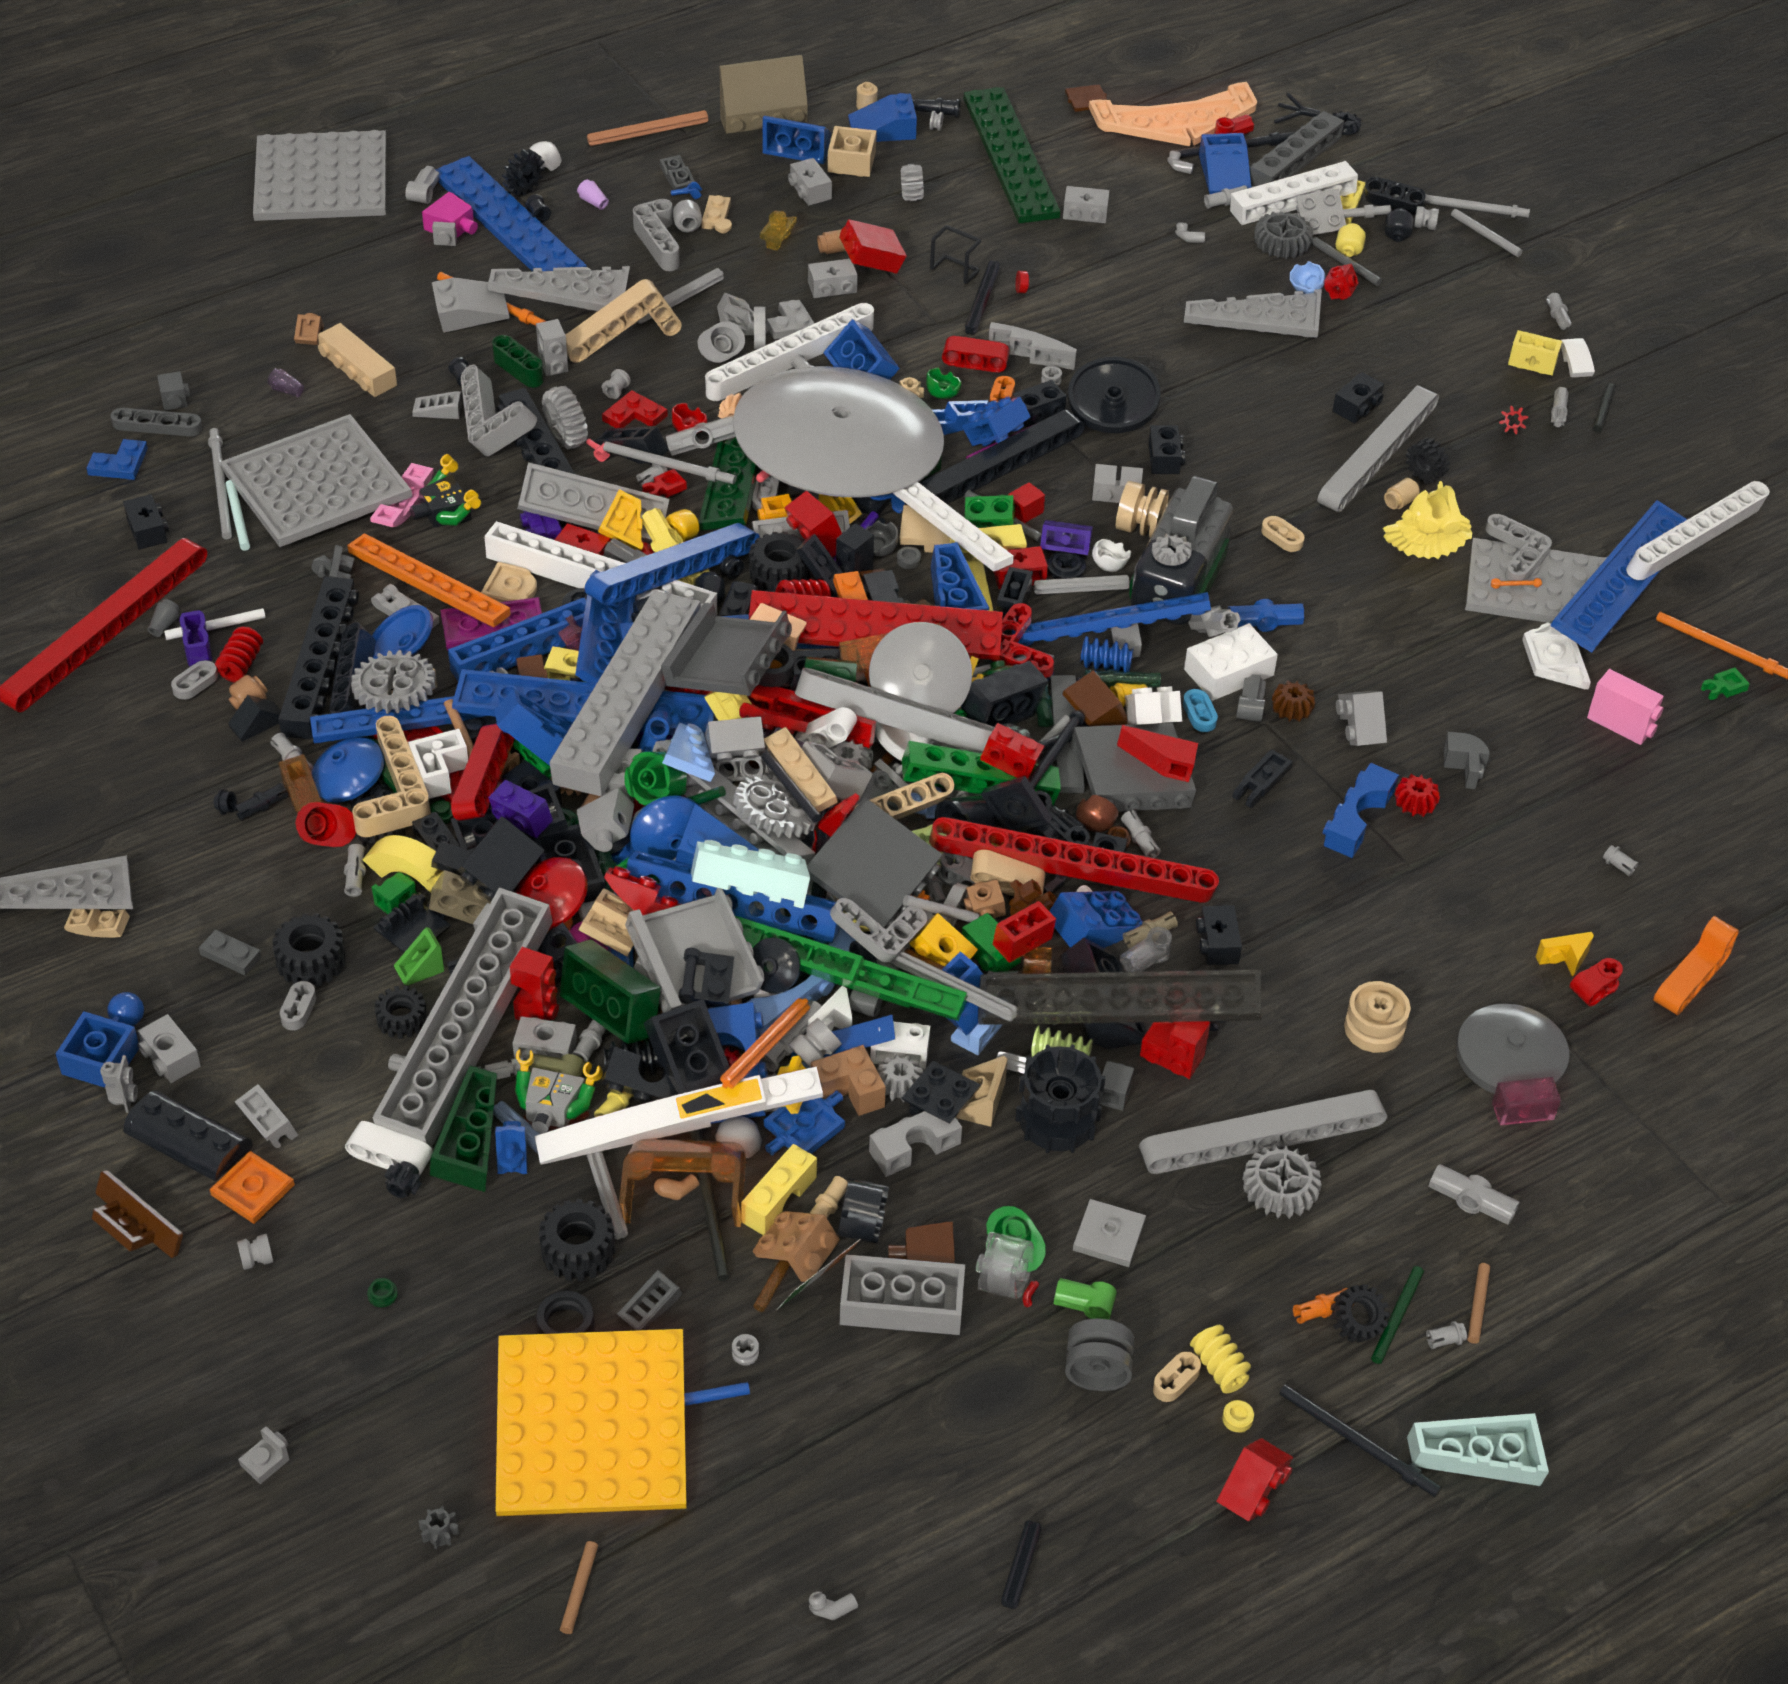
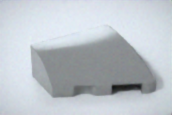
[717,293,768,335]

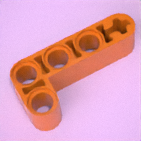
[1653,916,1739,1015]

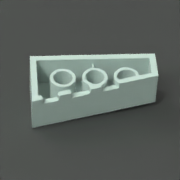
[691,840,810,908]

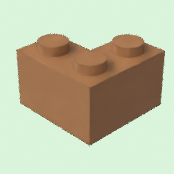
[811,1045,886,1116]

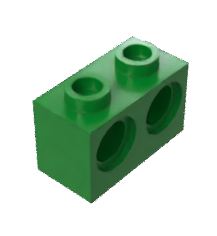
[965,495,1015,528]

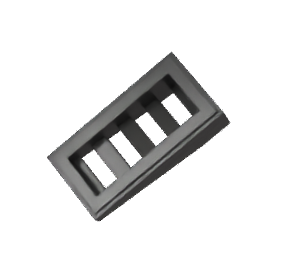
[617,1270,683,1331]

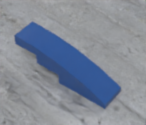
[932,400,989,435]

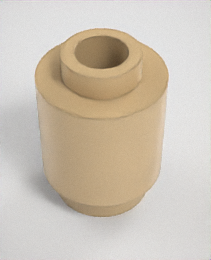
[856,82,878,110]
[1384,478,1419,509]

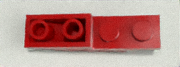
[604,866,680,916]

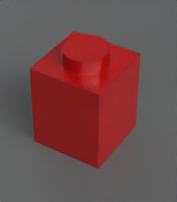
[1008,482,1045,523]

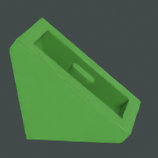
[394,927,444,986]

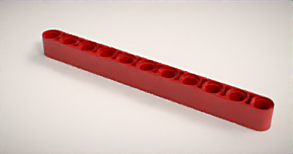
[0,538,207,712]
[929,817,1219,903]

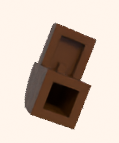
[516,654,548,678]

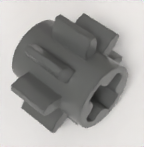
[419,1506,459,1549]

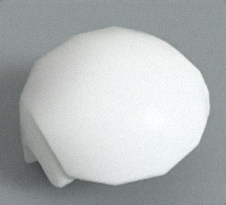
[530,141,562,171]
[1092,539,1131,572]

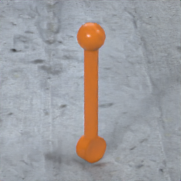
[1491,578,1542,589]

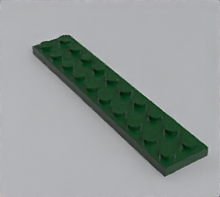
[963,87,1060,224]

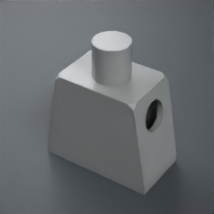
[577,788,634,852]

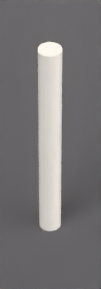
[164,608,266,640]

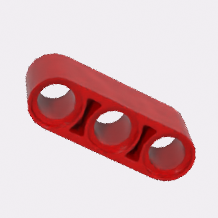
[941,336,1010,372]

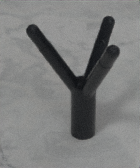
[1274,93,1320,124]

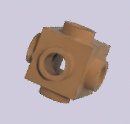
[963,879,1006,919]

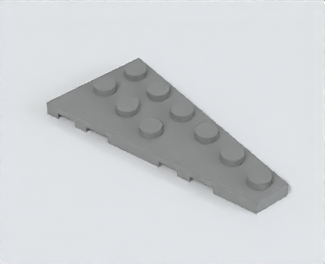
[0,855,133,909]

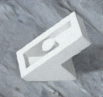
[808,986,852,1031]

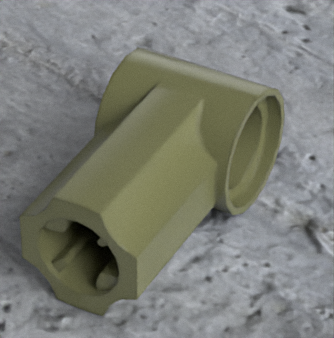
[527,1053,585,1077]

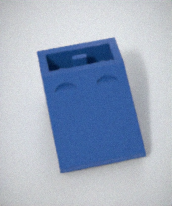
[1199,133,1251,194]
[1049,891,1143,948]

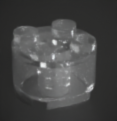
[976,1232,1034,1299]

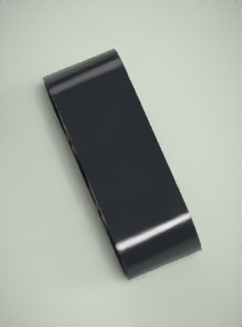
[1365,176,1426,215]

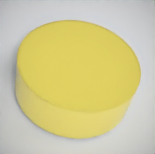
[1222,1400,1254,1433]

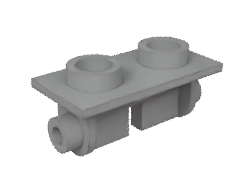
[100,1055,138,1113]

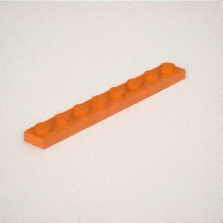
[347,533,511,628]

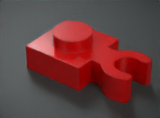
[642,469,687,498]

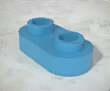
[1183,689,1218,732]

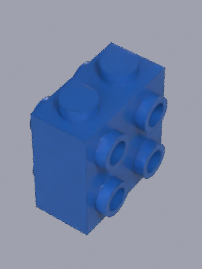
[962,396,1030,446]

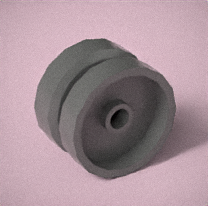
[1065,1318,1135,1391]

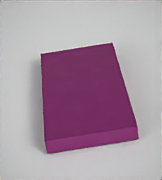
[440,597,542,651]

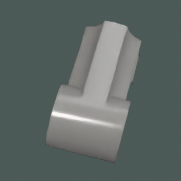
[406,166,439,204]

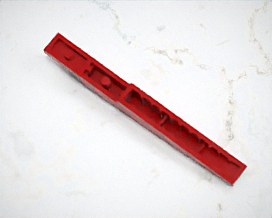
[665,684,876,748]

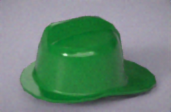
[986,1206,1046,1273]

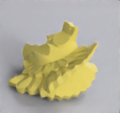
[1383,481,1472,559]

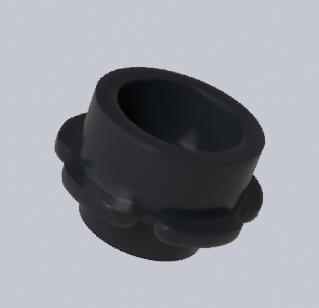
[213,789,237,815]

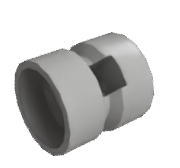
[788,1018,842,1068]

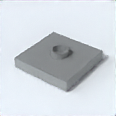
[1073,1199,1146,1267]

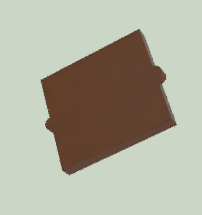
[1065,84,1107,112]

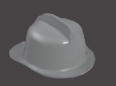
[697,322,745,363]

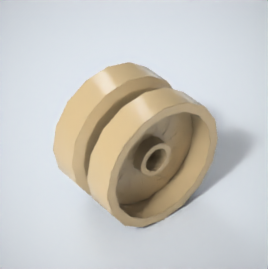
[1344,981,1411,1053]

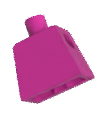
[422,192,478,237]

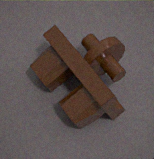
[1009,879,1056,916]

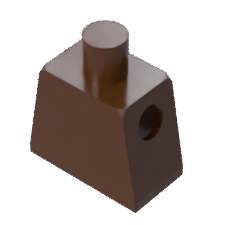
[888,1222,955,1264]

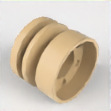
[1116,481,1169,537]

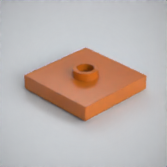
[210,1151,295,1224]

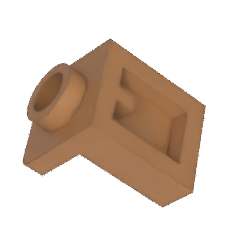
[294,313,324,345]

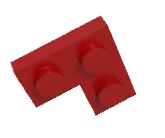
[602,390,668,428]

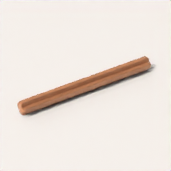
[587,110,708,146]

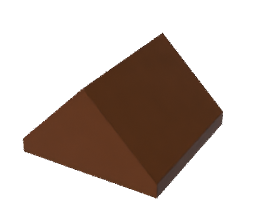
[1062,670,1128,727]

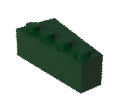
[430,1065,497,1192]

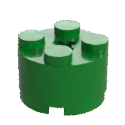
[624,751,687,805]

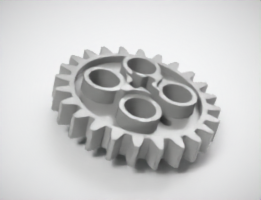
[351,650,436,714]
[733,775,817,838]

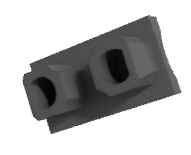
[312,545,354,579]

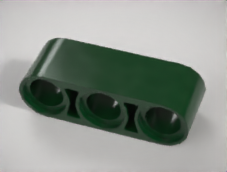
[492,335,544,388]

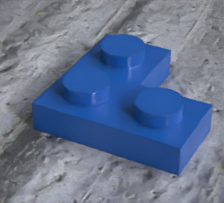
[87,439,148,480]

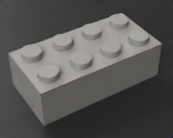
[840,1254,965,1335]

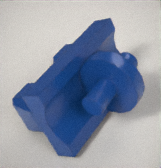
[495,1121,528,1174]

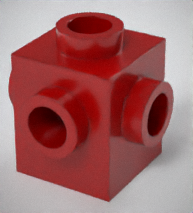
[1324,264,1359,300]

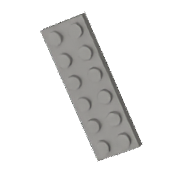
[517,462,669,543]

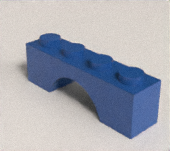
[1323,763,1399,858]

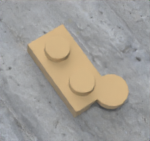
[702,195,732,234]

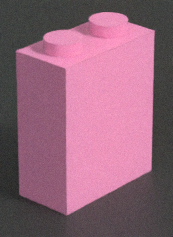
[1587,669,1664,745]

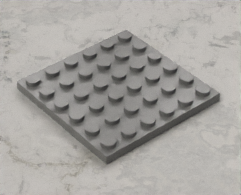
[253,130,386,221]
[220,414,412,547]

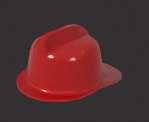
[295,802,356,847]

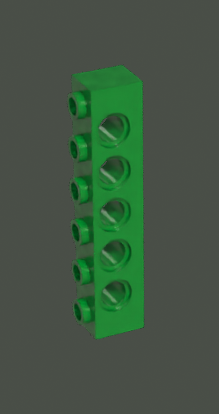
[902,740,1061,804]

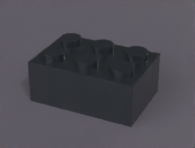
[962,661,1048,727]
[533,824,606,903]

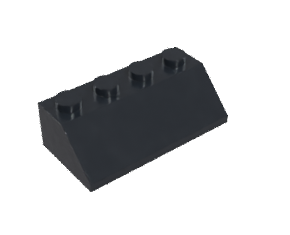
[1060,938,1147,1049]

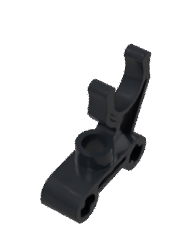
[1032,791,1090,894]

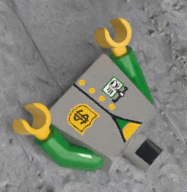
[515,1049,603,1133]

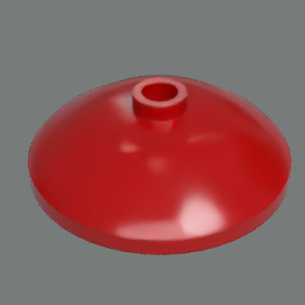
[514,857,588,930]

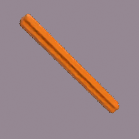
[720,998,810,1089]

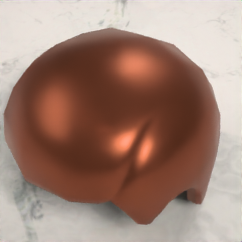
[1076,795,1118,832]

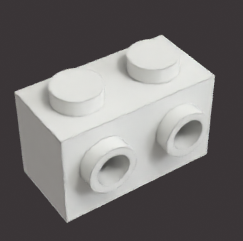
[870,1021,930,1069]

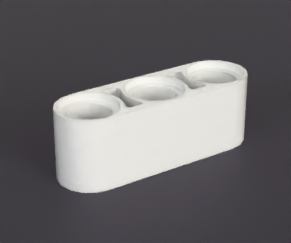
[794,707,857,749]
[345,1121,433,1175]

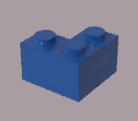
[942,951,989,1036]

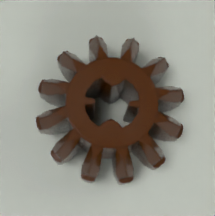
[1272,680,1315,722]

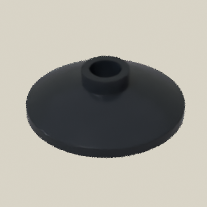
[753,938,800,993]

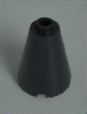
[935,796,999,841]

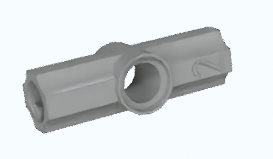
[666,415,735,456]
[1189,605,1241,637]
[1428,1164,1520,1225]

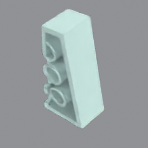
[1407,1413,1549,1486]

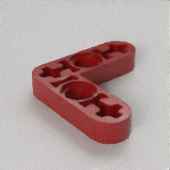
[992,603,1054,678]

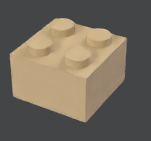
[828,126,877,177]

